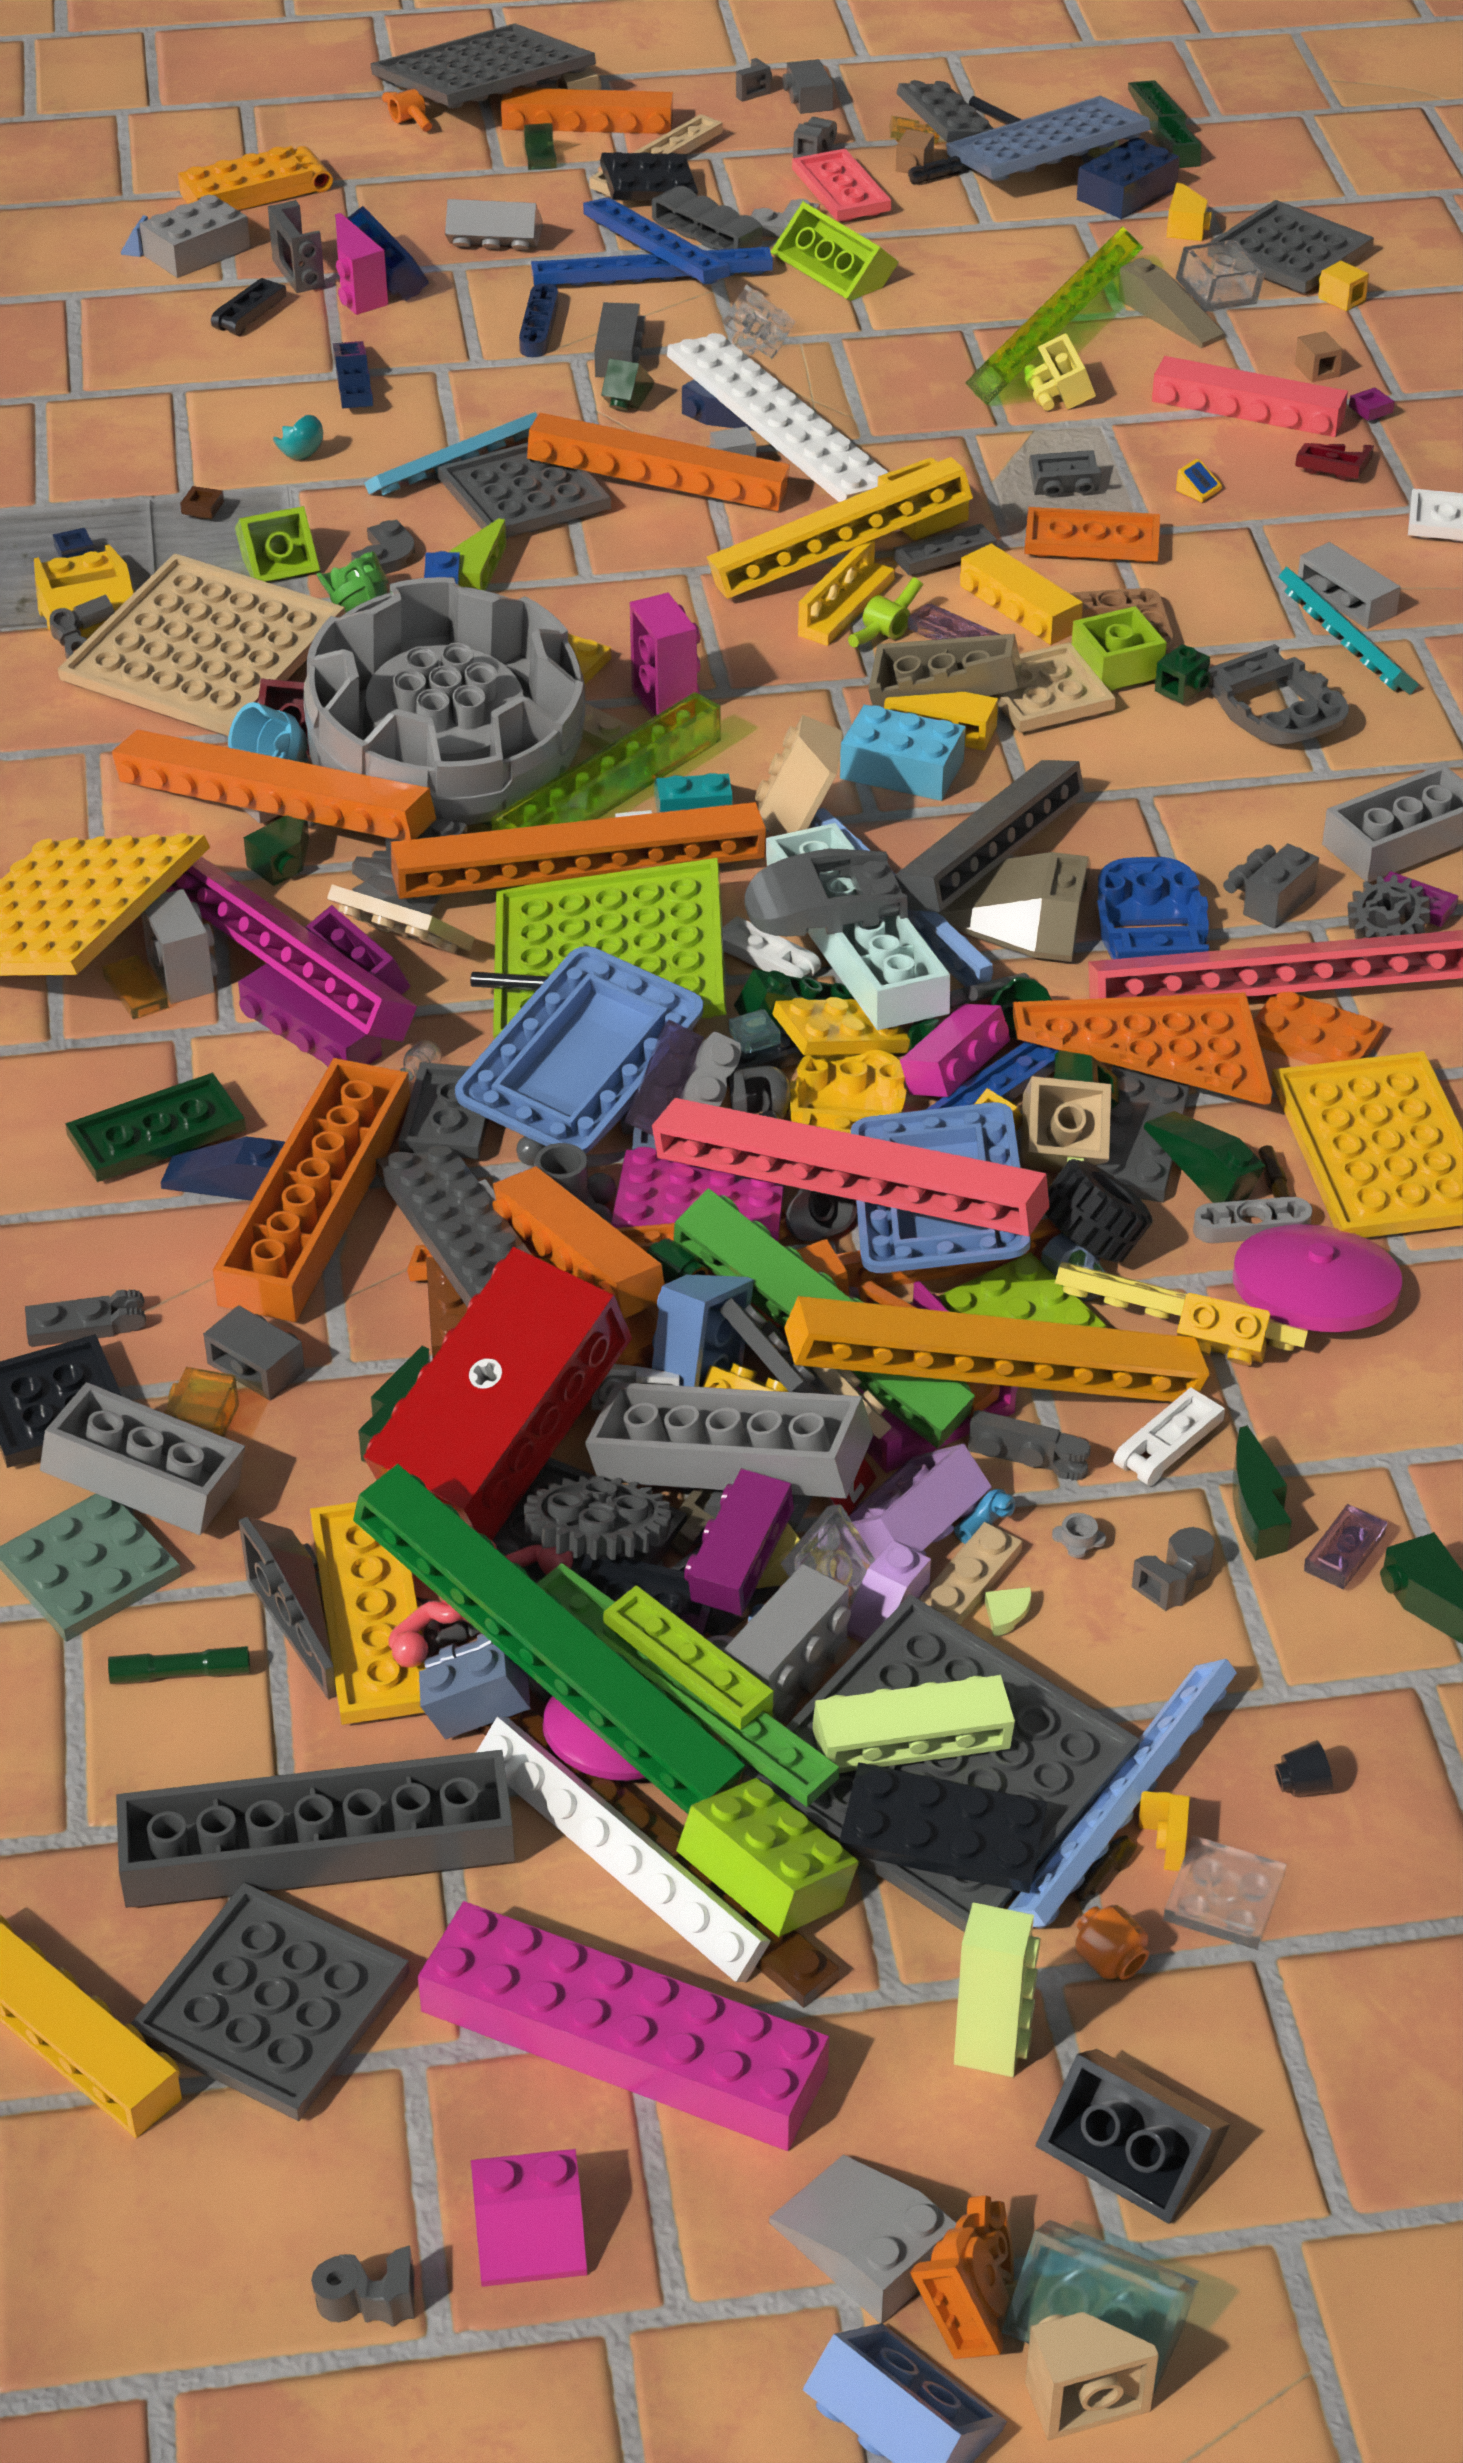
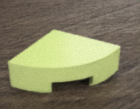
[985,1587,1031,1637]

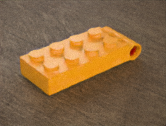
[178,146,333,210]

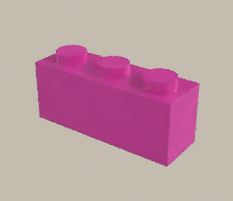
[900,1004,1010,1097]

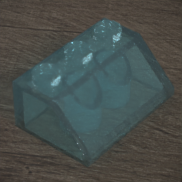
[1002,2219,1199,2395]

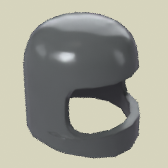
[729,1066,791,1119]

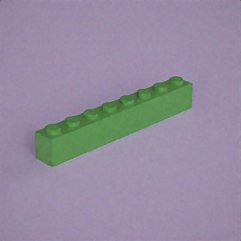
[674,1188,975,1449]

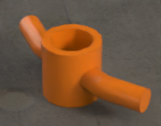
[382,89,432,132]

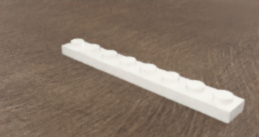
[477,1717,771,1982]

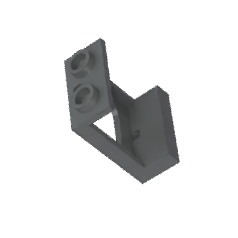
[268,200,325,293]

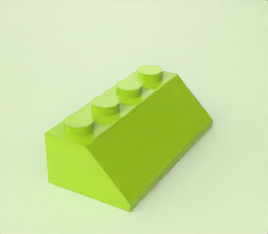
[771,201,899,301]

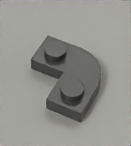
[351,519,415,574]

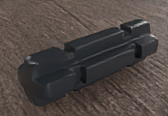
[908,156,962,184]

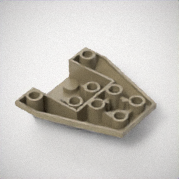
[937,852,1091,962]

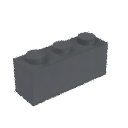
[594,302,646,378]

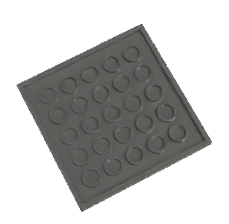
[370,23,596,108]
[742,1594,1141,1933]

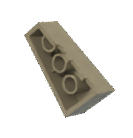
[868,634,1022,708]

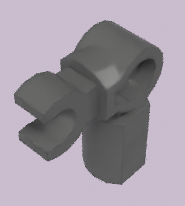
[49,594,114,659]

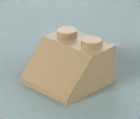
[1020,1076,1111,1173]
[1025,2312,1159,2440]

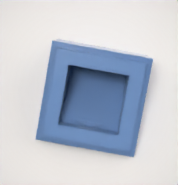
[121,215,149,257]

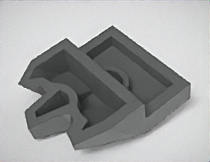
[352,851,443,915]

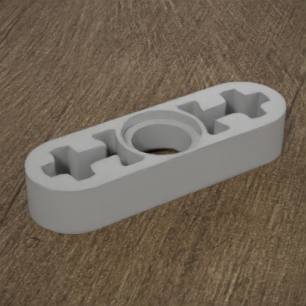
[1193,1197,1312,1243]

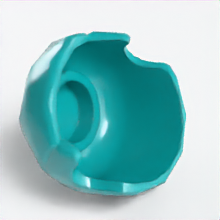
[273,415,324,460]

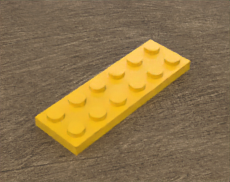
[310,1502,426,1725]

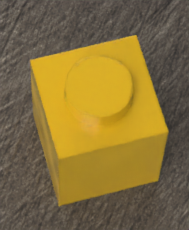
[1318,260,1369,311]

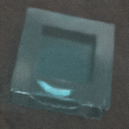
[729,1009,781,1054]

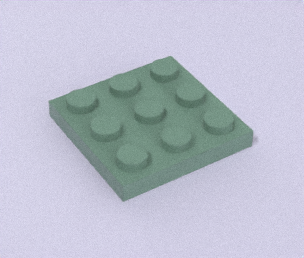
[0,1494,181,1642]

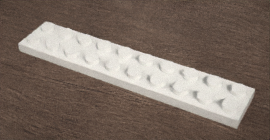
[667,333,888,502]

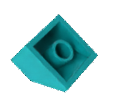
[654,773,733,813]

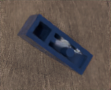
[682,379,755,431]
[161,1136,285,1201]

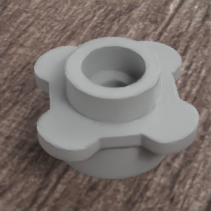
[1052,1513,1106,1558]

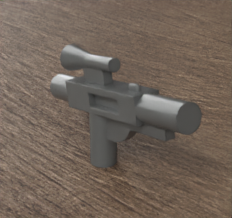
[950,973,1030,1008]

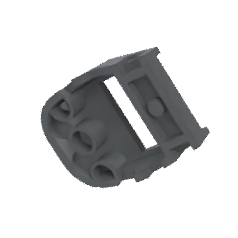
[1207,644,1349,744]
[744,848,908,937]

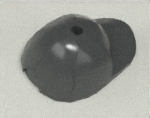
[786,1188,857,1241]

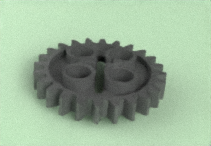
[524,1476,671,1560]

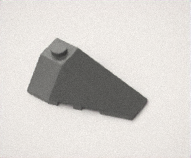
[239,1517,337,1700]

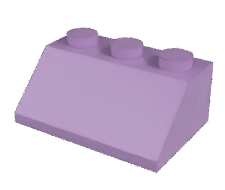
[830,1443,992,1562]

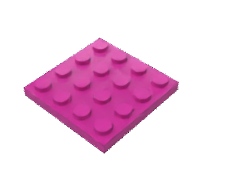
[611,1147,785,1242]

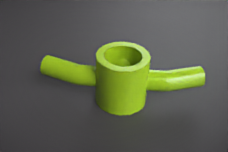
[848,577,923,648]

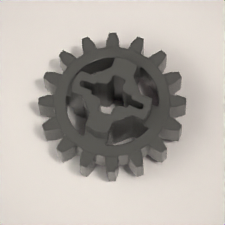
[1348,875,1430,939]

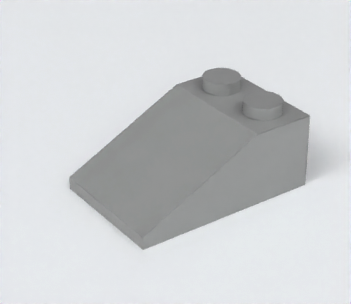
[769,2154,956,2324]

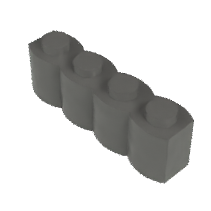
[652,186,762,250]

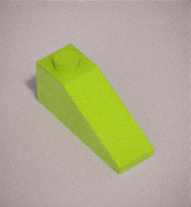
[449,518,506,591]

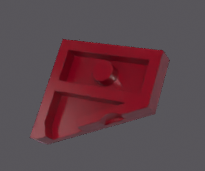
[1295,443,1374,480]

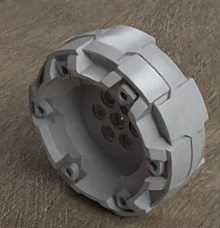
[303,577,585,826]

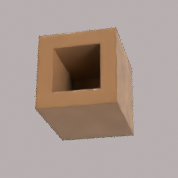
[896,130,934,173]
[1295,331,1343,382]

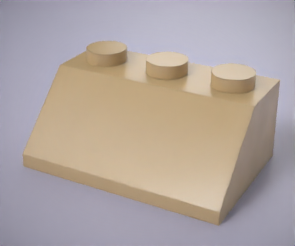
[755,715,843,836]

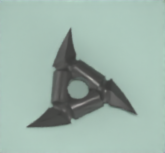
[416,1597,479,1659]

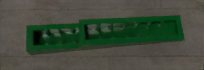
[1128,80,1201,168]

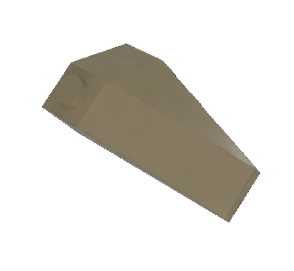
[1118,258,1224,348]

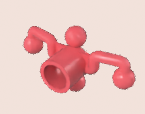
[388,1539,573,1668]

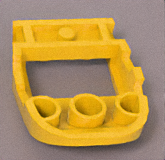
[34,544,135,639]
[790,1049,907,1133]

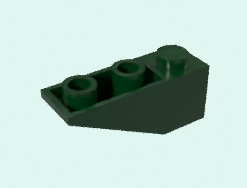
[734,969,854,1033]

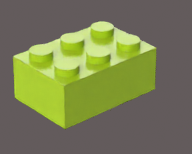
[676,1778,859,1937]

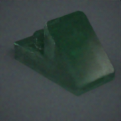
[522,123,557,170]

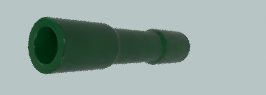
[108,1646,250,1684]

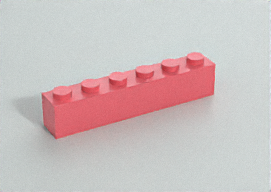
[1152,356,1348,437]

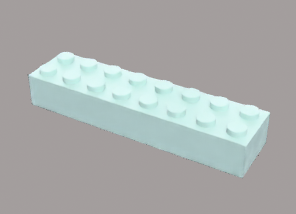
[766,823,950,1030]

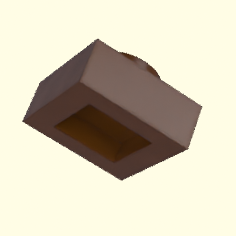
[180,486,224,519]

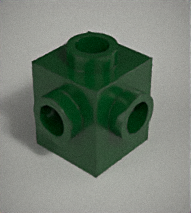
[1155,644,1211,704]

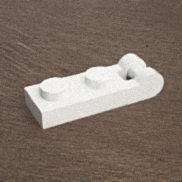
[723,916,821,978]
[1113,1387,1225,1487]

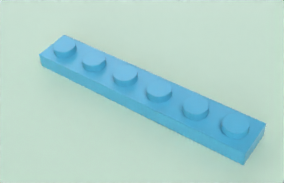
[364,412,538,496]

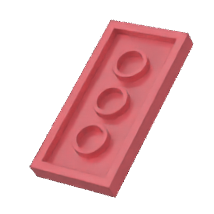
[792,148,891,222]

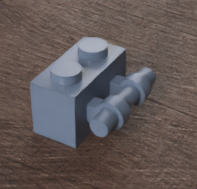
[419,1633,530,1740]

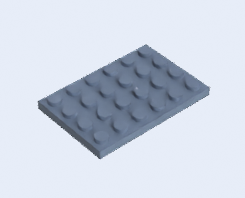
[946,96,1151,181]

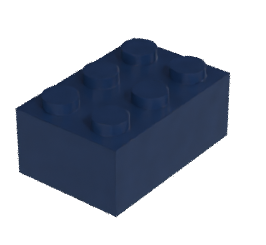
[1077,138,1180,219]

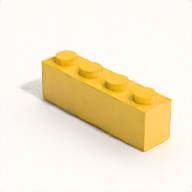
[960,543,1083,645]

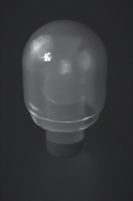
[400,1040,441,1082]

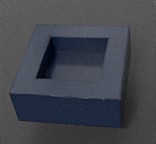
[53,527,95,558]

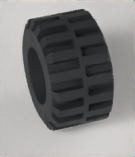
[1045,1159,1153,1263]

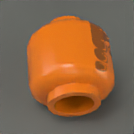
[1075,1905,1149,1980]

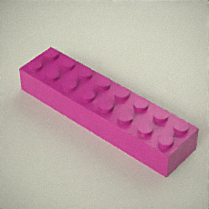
[418,1901,829,2151]

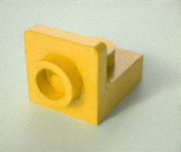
[1138,1791,1190,1872]

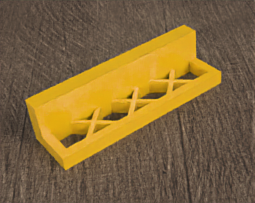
[798,539,895,646]

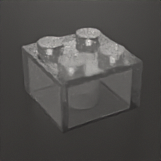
[1176,239,1265,312]

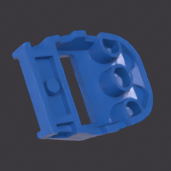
[1097,857,1209,959]

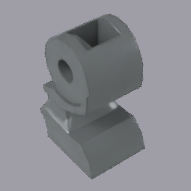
[793,117,837,158]
[1132,1527,1215,1611]
[311,2245,415,2327]

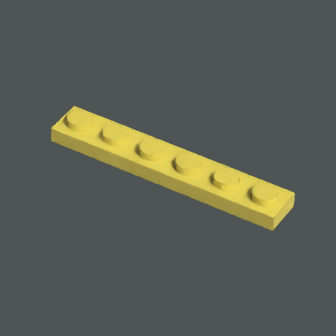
[1055,1262,1308,1351]

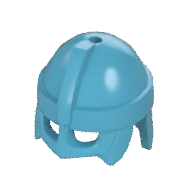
[228,702,309,763]

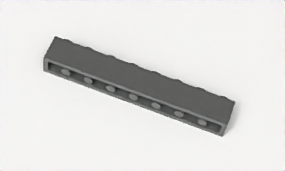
[895,760,1085,912]

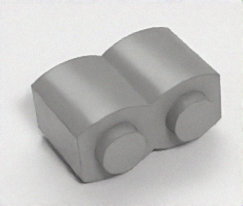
[675,1031,741,1107]

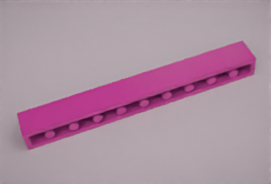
[165,857,417,1042]

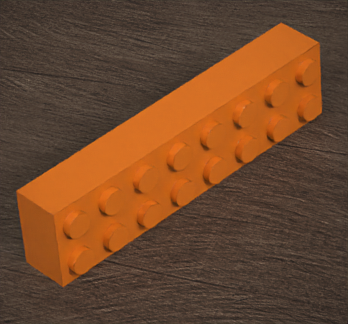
[213,1058,410,1322]

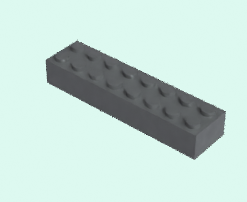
[116,1749,515,1908]

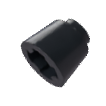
[1274,1740,1333,1797]

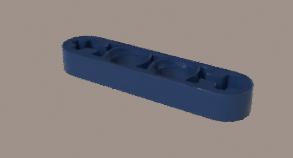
[519,283,558,357]

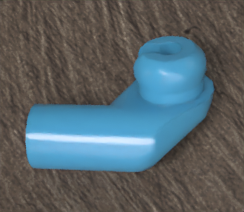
[954,1489,1016,1544]

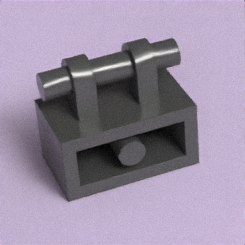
[1223,843,1319,929]

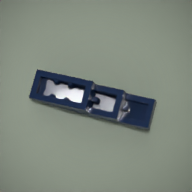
[332,341,373,409]

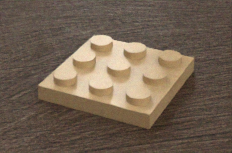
[991,642,1116,733]
[327,885,475,954]

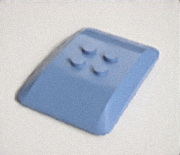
[455,946,703,1153]
[851,1102,1031,1273]

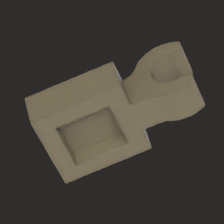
[671,1488,715,1556]

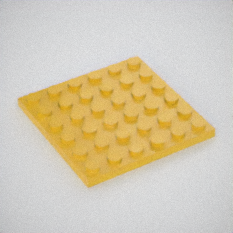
[0,833,210,976]

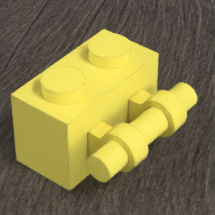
[1024,333,1096,411]

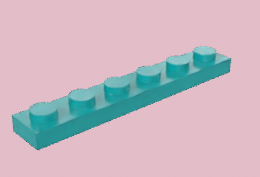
[1278,566,1419,695]

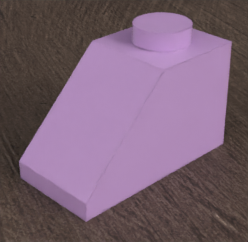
[847,1540,931,1644]

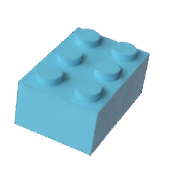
[840,704,966,801]

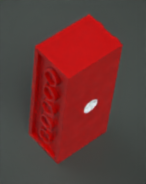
[363,1246,632,1540]

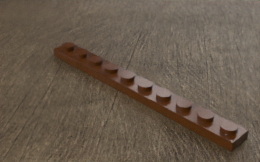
[477,1708,839,2008]

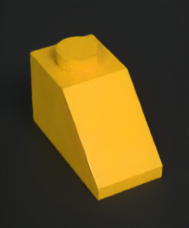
[1167,183,1212,241]

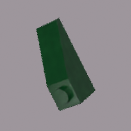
[1143,1111,1265,1203]
[1380,1532,1463,1644]

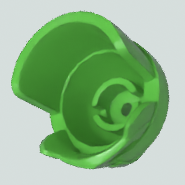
[316,551,388,613]

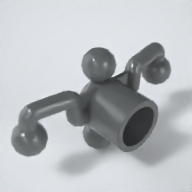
[516,1136,616,1224]

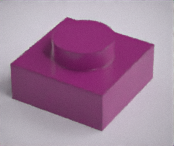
[1349,387,1395,421]

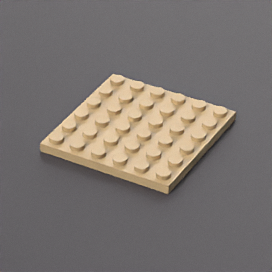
[57,553,345,736]

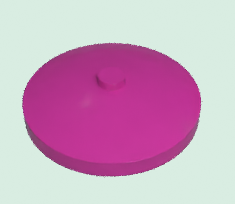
[1232,1224,1402,1332]

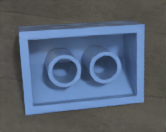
[652,1275,754,1387]
[802,2323,1007,2463]

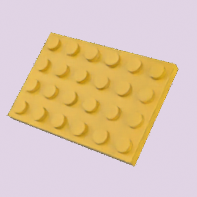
[1271,1051,1463,1238]

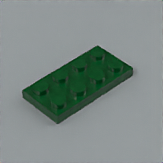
[65,1072,246,1182]

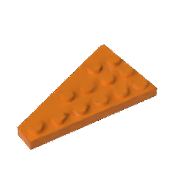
[1013,992,1272,1104]

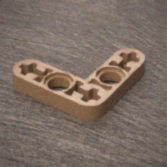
[1070,588,1173,654]

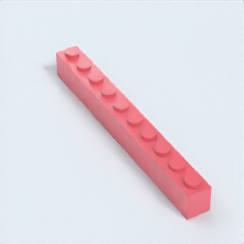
[1088,930,1463,999]
[652,1098,1050,1237]

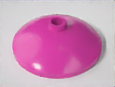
[543,1696,646,1780]

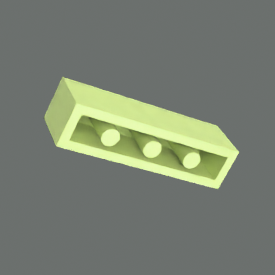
[812,1675,1015,1773]
[954,1902,1041,2077]

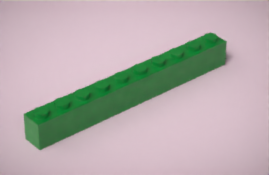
[353,1464,745,1814]

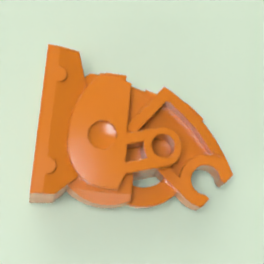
[910,2195,1014,2359]

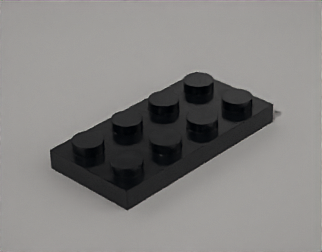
[839,1762,1048,1893]

